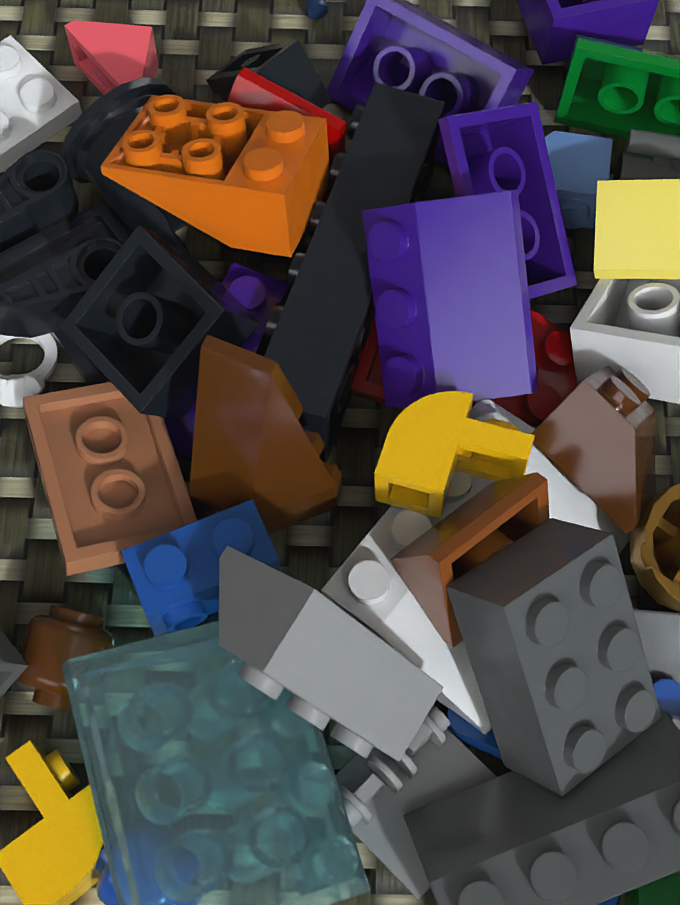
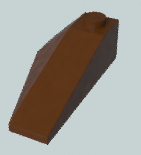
[189,335,342,534]

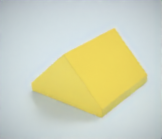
[594,179,680,279]

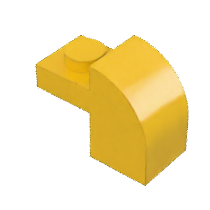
[374,391,535,519]
[0,740,117,905]

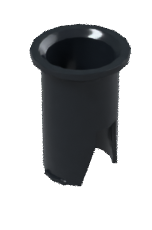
[60,77,271,260]

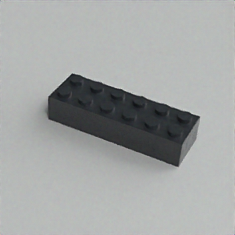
[264,82,445,463]

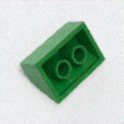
[554,34,680,139]

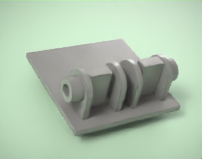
[317,705,497,900]

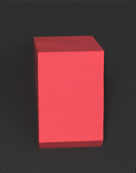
[64,20,159,95]

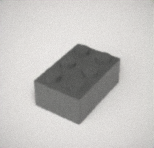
[446,518,662,796]

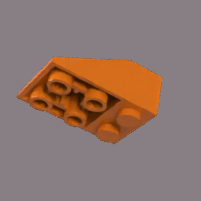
[100,94,330,257]

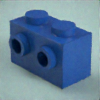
[121,499,280,637]

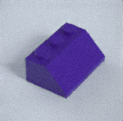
[327,0,534,167]
[438,101,577,299]
[362,190,538,408]

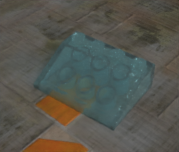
[62,621,371,905]

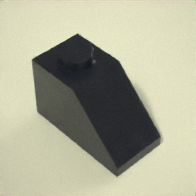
[206,40,332,109]

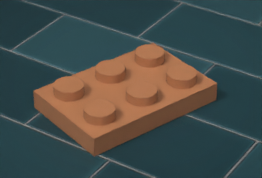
[23,382,197,576]

